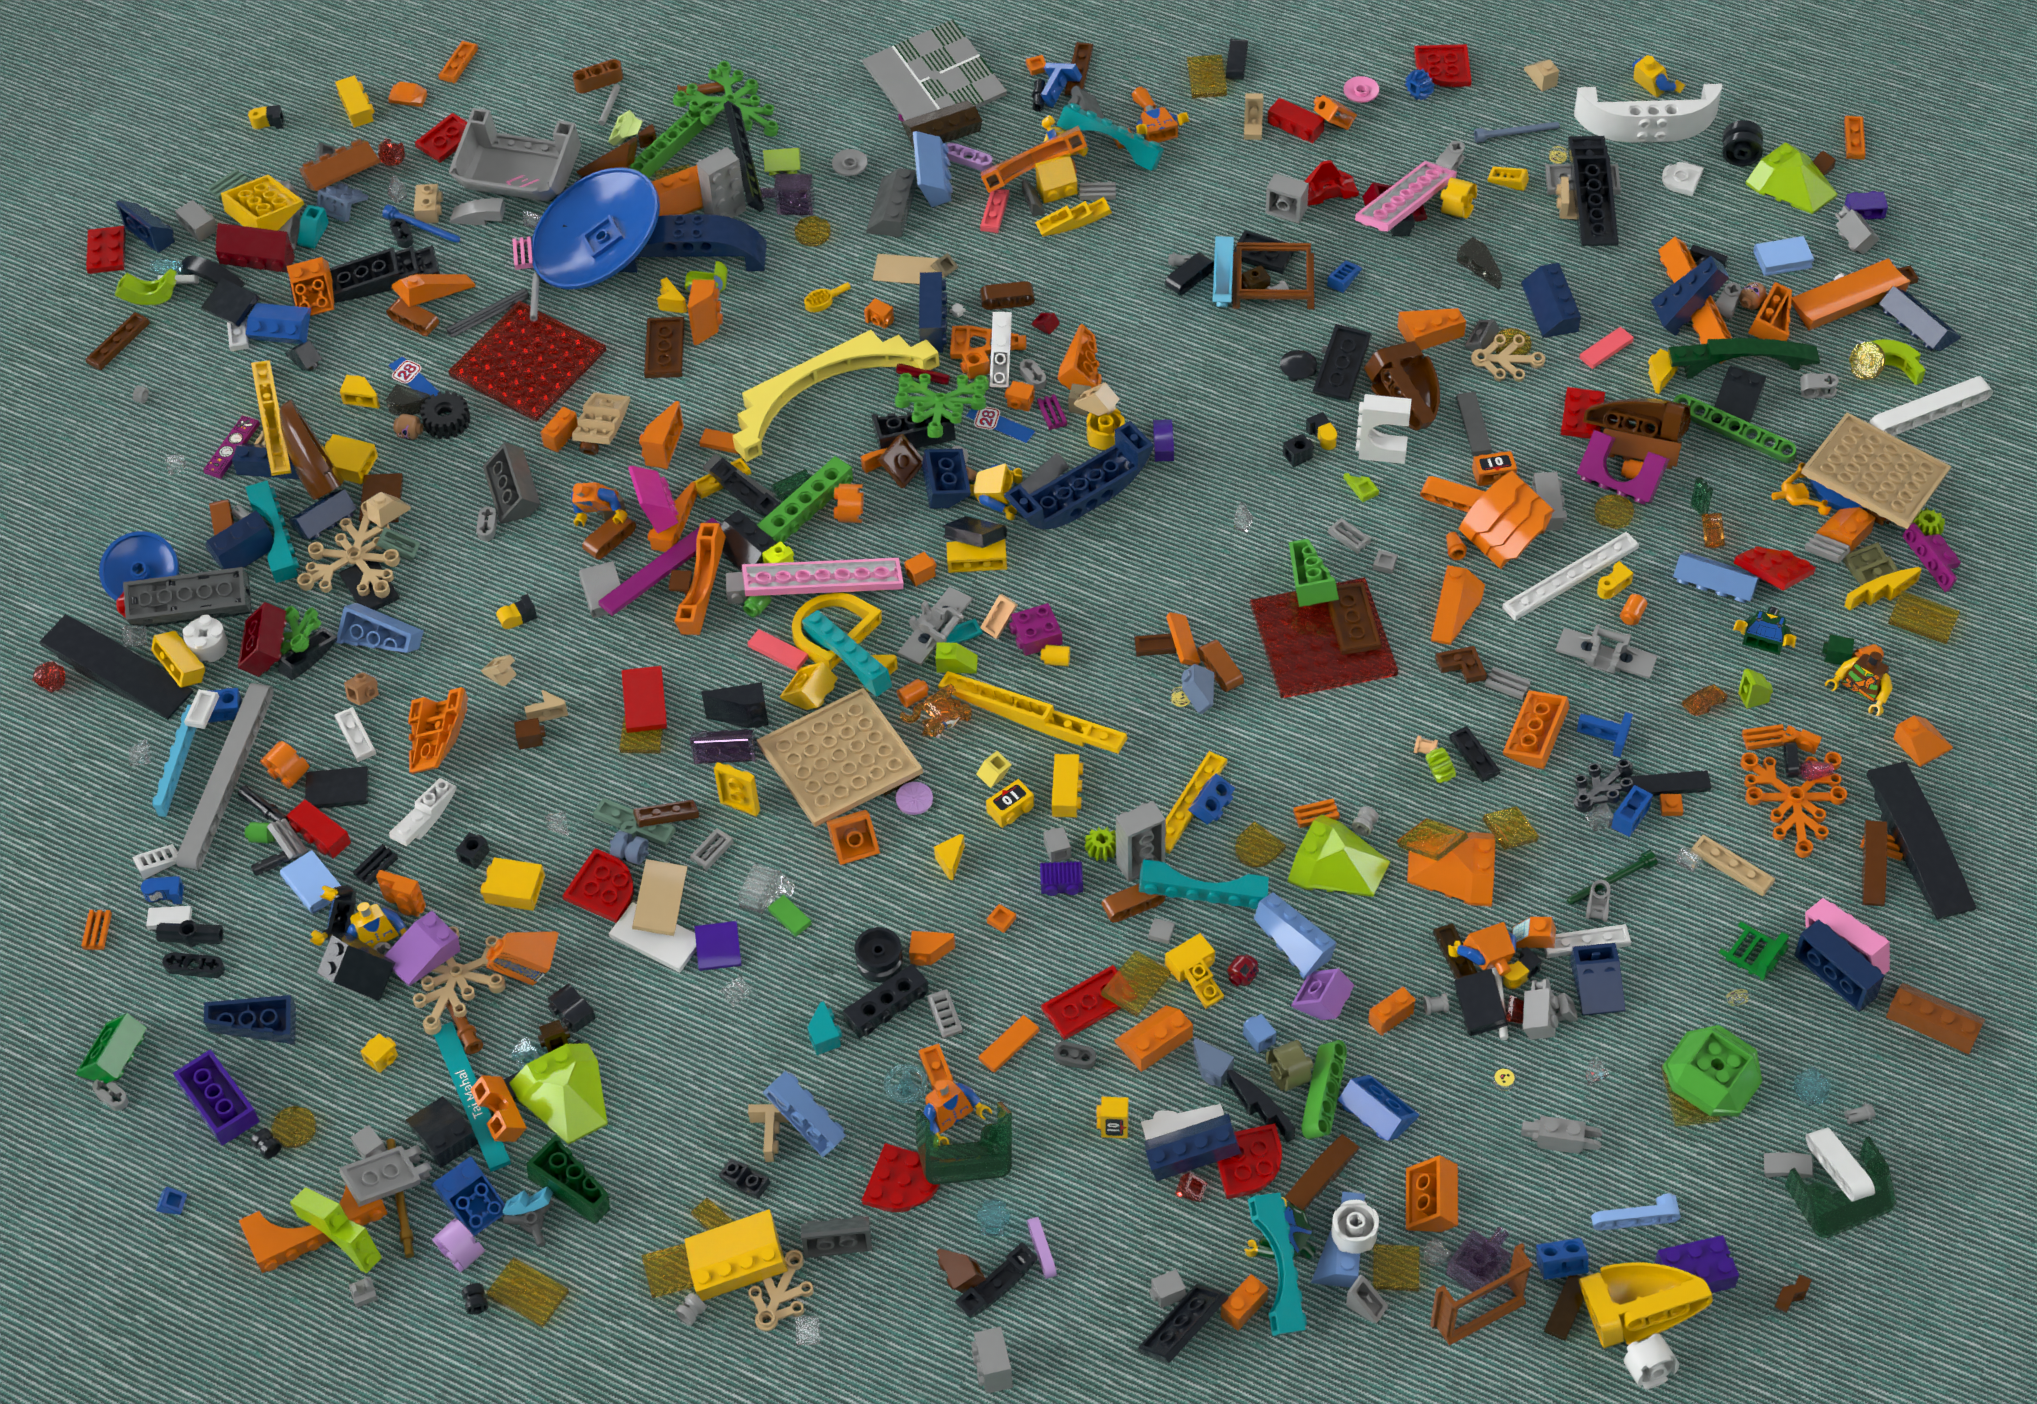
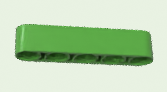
[1301,1040,1347,1140]

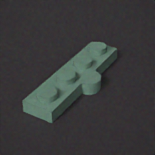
[593,798,676,847]

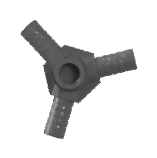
[504,1199,554,1247]

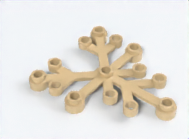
[297,501,400,598]
[413,926,506,1035]

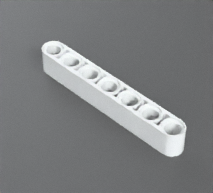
[1869,376,1993,436]

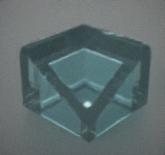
[509,1036,539,1069]

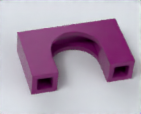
[1576,430,1670,505]

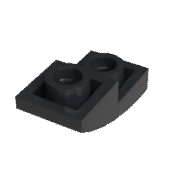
[718,1159,771,1200]

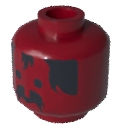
[1227,954,1259,987]

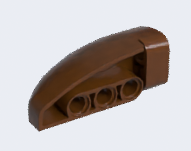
[1364,341,1440,431]
[1583,398,1691,442]
[279,399,344,500]

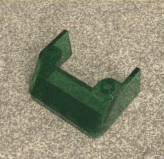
[916,1101,1012,1184]
[1785,1136,1896,1238]

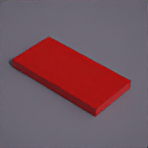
[621,666,667,733]
[1041,965,1137,1040]

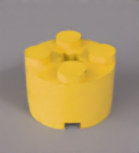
[1440,177,1477,218]
[1086,409,1125,450]

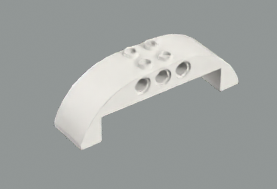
[1574,84,1722,143]

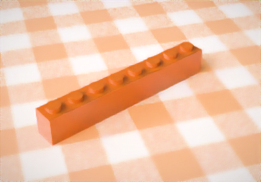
[1658,237,1732,364]

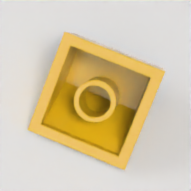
[1035,154,1078,204]
[780,662,838,710]

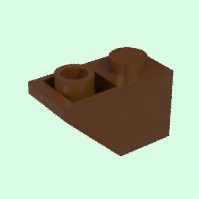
[936,1249,986,1293]

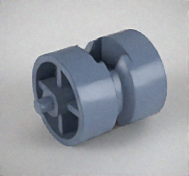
[610,830,649,865]

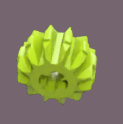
[1912,507,1945,536]
[1426,747,1456,783]
[1085,826,1116,862]

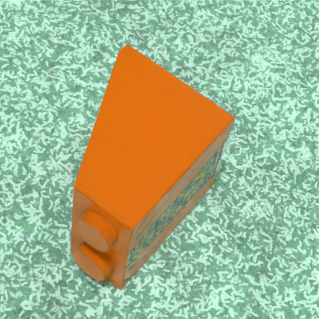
[486,931,559,986]

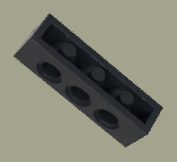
[843,964,929,1039]

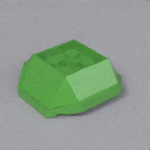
[1663,1025,1762,1117]

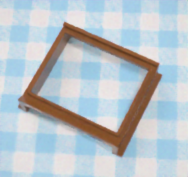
[1232,242,1314,309]
[1430,1243,1533,1346]

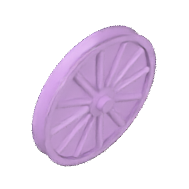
[896,782,933,815]

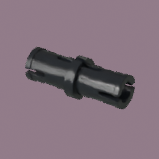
[1032,79,1045,112]

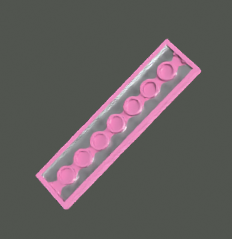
[1355,161,1457,232]
[742,558,904,596]

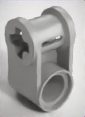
[1435,141,1465,171]
[1715,283,1741,319]
[1800,373,1839,399]
[1585,880,1611,922]

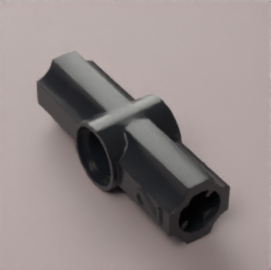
[156,920,224,947]

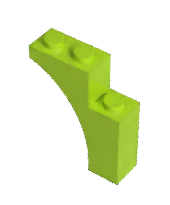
[290,1187,382,1274]

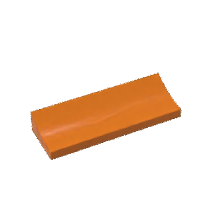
[1791,258,1911,331]

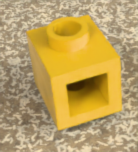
[360,1033,398,1073]

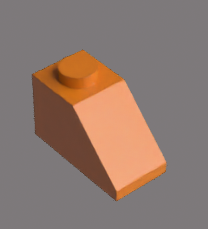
[909,931,955,966]

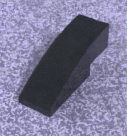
[278,627,337,681]

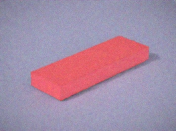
[980,188,1010,233]
[1579,327,1634,369]
[747,629,808,671]

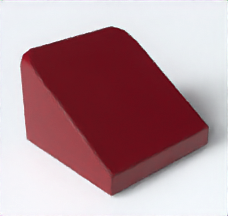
[1031,312,1060,334]

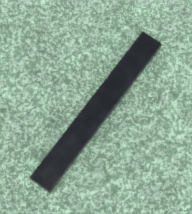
[724,101,765,212]

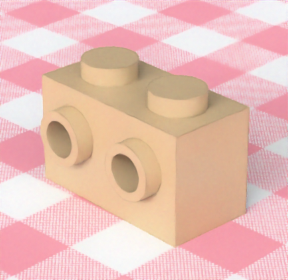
[414,184,443,223]

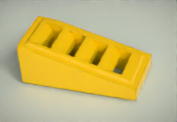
[1487,166,1529,191]

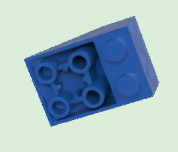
[431,1156,505,1237]

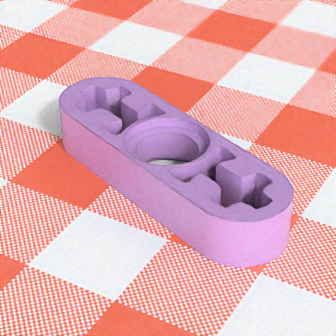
[947,143,992,171]
[1027,1217,1057,1279]

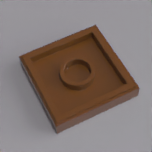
[878,434,923,488]

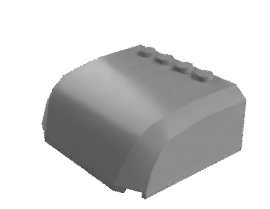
[449,108,581,202]

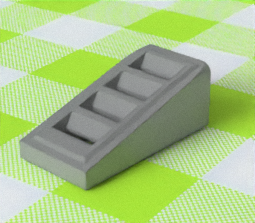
[928,989,963,1039]

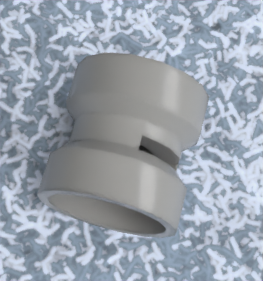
[1352,806,1379,836]
[675,1293,707,1326]

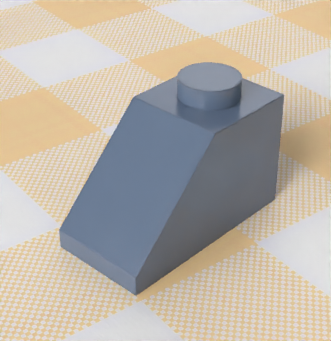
[1181,664,1214,715]
[1193,1038,1234,1088]

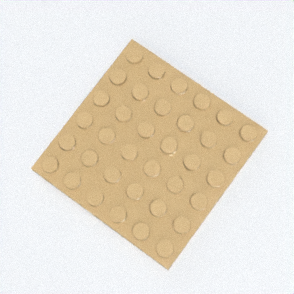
[1801,413,1952,529]
[757,688,923,827]

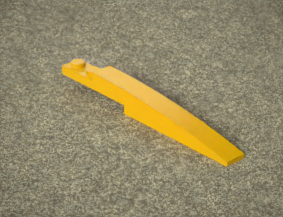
[251,360,291,476]
[938,671,1128,754]

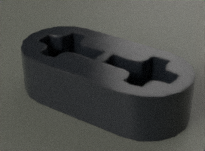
[390,218,414,248]
[1783,742,1799,778]

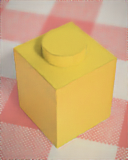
[976,751,1012,788]

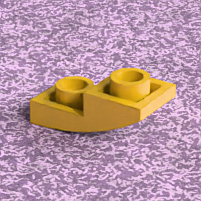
[1183,958,1224,1009]

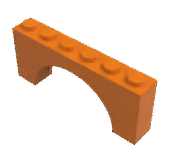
[981,126,1087,193]
[238,1185,388,1273]

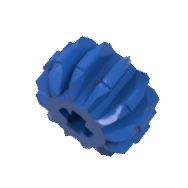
[1405,69,1435,100]

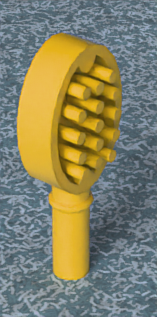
[804,282,851,312]

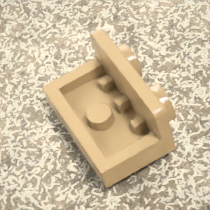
[1556,177,1577,219]

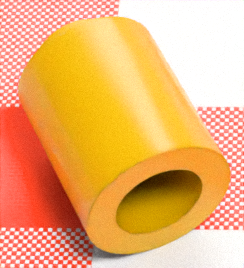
[1041,645,1070,667]

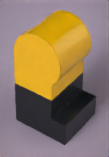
[248,105,284,129]
[1306,412,1337,450]
[496,594,537,629]
[1503,947,1542,989]

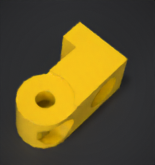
[1597,561,1633,599]

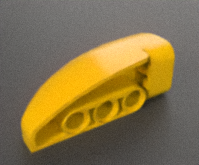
[1579,1262,1713,1348]

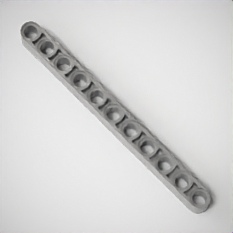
[176,683,273,870]

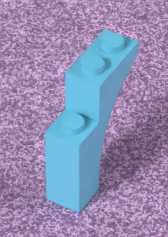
[1213,236,1234,307]

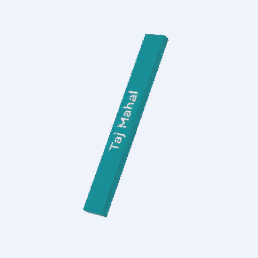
[434,1022,511,1172]

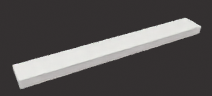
[1502,532,1639,621]

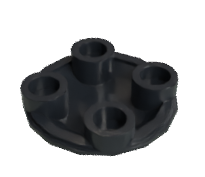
[1280,350,1317,382]

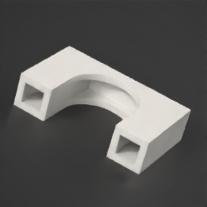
[1356,394,1412,464]

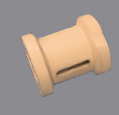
[1414,736,1438,754]

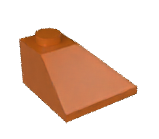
[1893,715,1953,767]

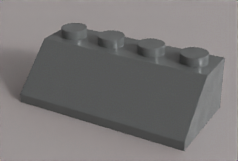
[866,168,917,237]
[482,442,541,524]

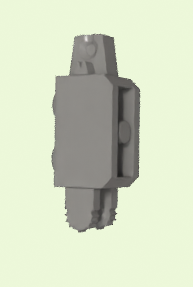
[1521,1116,1602,1154]

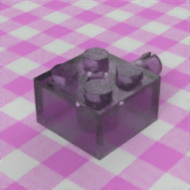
[760,174,815,215]
[1446,1227,1511,1300]

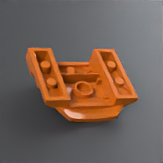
[1459,471,1555,569]

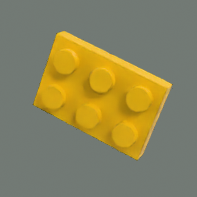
[714,762,760,817]

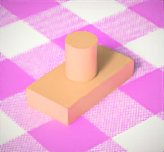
[980,594,1018,639]

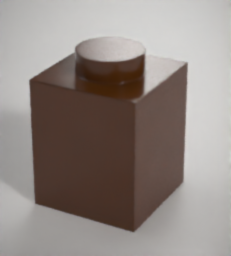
[514,718,546,750]

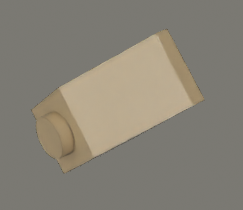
[1524,59,1559,91]
[1074,382,1120,416]
[366,492,411,527]

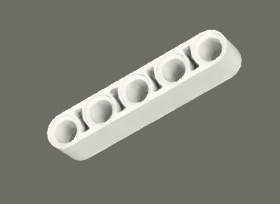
[1806,1128,1875,1201]

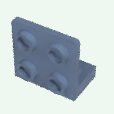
[316,183,368,222]

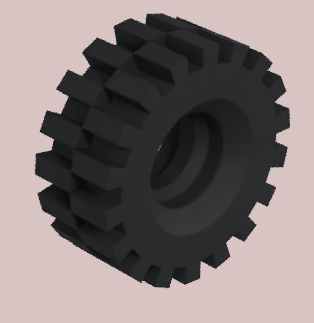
[420,391,471,439]

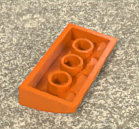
[1503,690,1570,769]

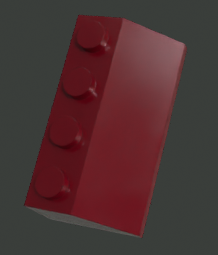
[215,223,295,273]

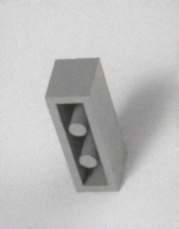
[1532,472,1567,531]

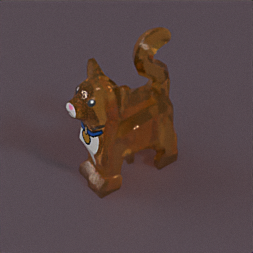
[900,684,972,739]

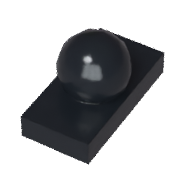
[1690,245,1728,269]

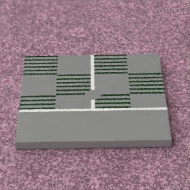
[863,20,1007,121]

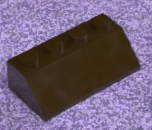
[902,100,982,152]

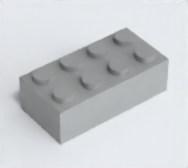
[697,147,746,218]
[1116,801,1166,882]

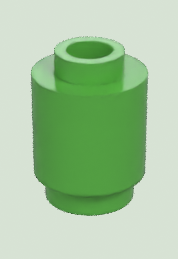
[743,595,771,617]
[245,822,276,844]

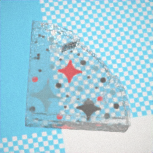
[1586,1056,1609,1085]

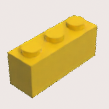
[335,75,375,128]
[946,539,1007,573]
[151,631,205,688]
[1052,754,1083,818]

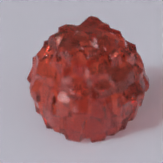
[378,138,406,166]
[32,661,66,693]

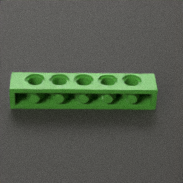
[757,456,853,543]

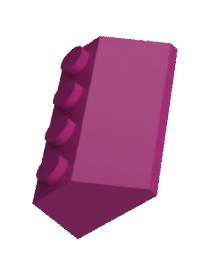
[628,466,679,533]

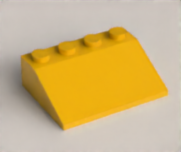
[221,175,304,231]
[685,1209,788,1301]

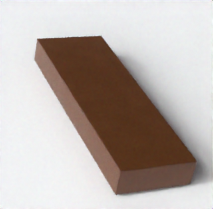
[633,799,699,827]

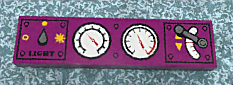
[203,415,260,479]

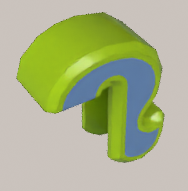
[684,261,728,293]

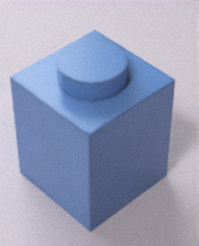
[1243,1014,1276,1053]

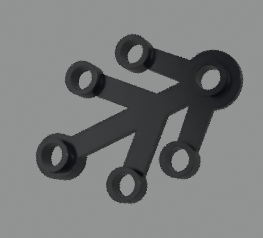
[1573,759,1633,812]

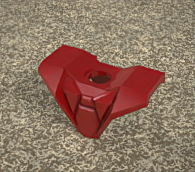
[1303,160,1359,206]

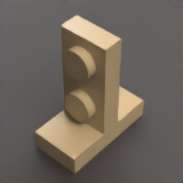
[1244,93,1263,140]
[748,1104,789,1162]

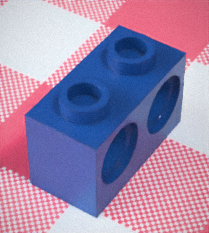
[207,688,242,723]
[1188,773,1235,825]
[1611,785,1653,837]
[1536,1238,1589,1280]

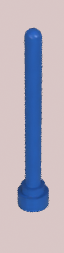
[382,204,460,243]

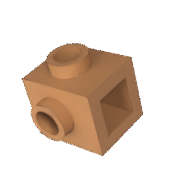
[344,672,379,706]

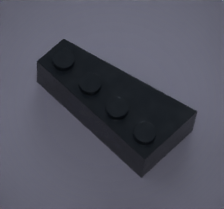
[871,411,956,449]

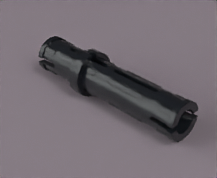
[238,785,289,823]

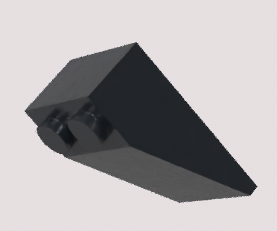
[1712,366,1767,430]
[701,682,769,728]
[317,932,395,1001]
[406,1096,478,1168]

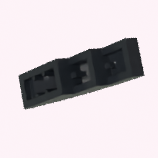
[1227,1069,1296,1142]

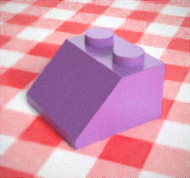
[1291,968,1354,1020]

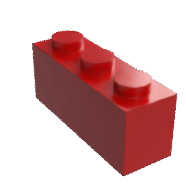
[1267,98,1325,144]
[287,799,351,859]

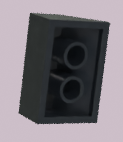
[721,510,777,572]

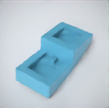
[502,1186,552,1215]

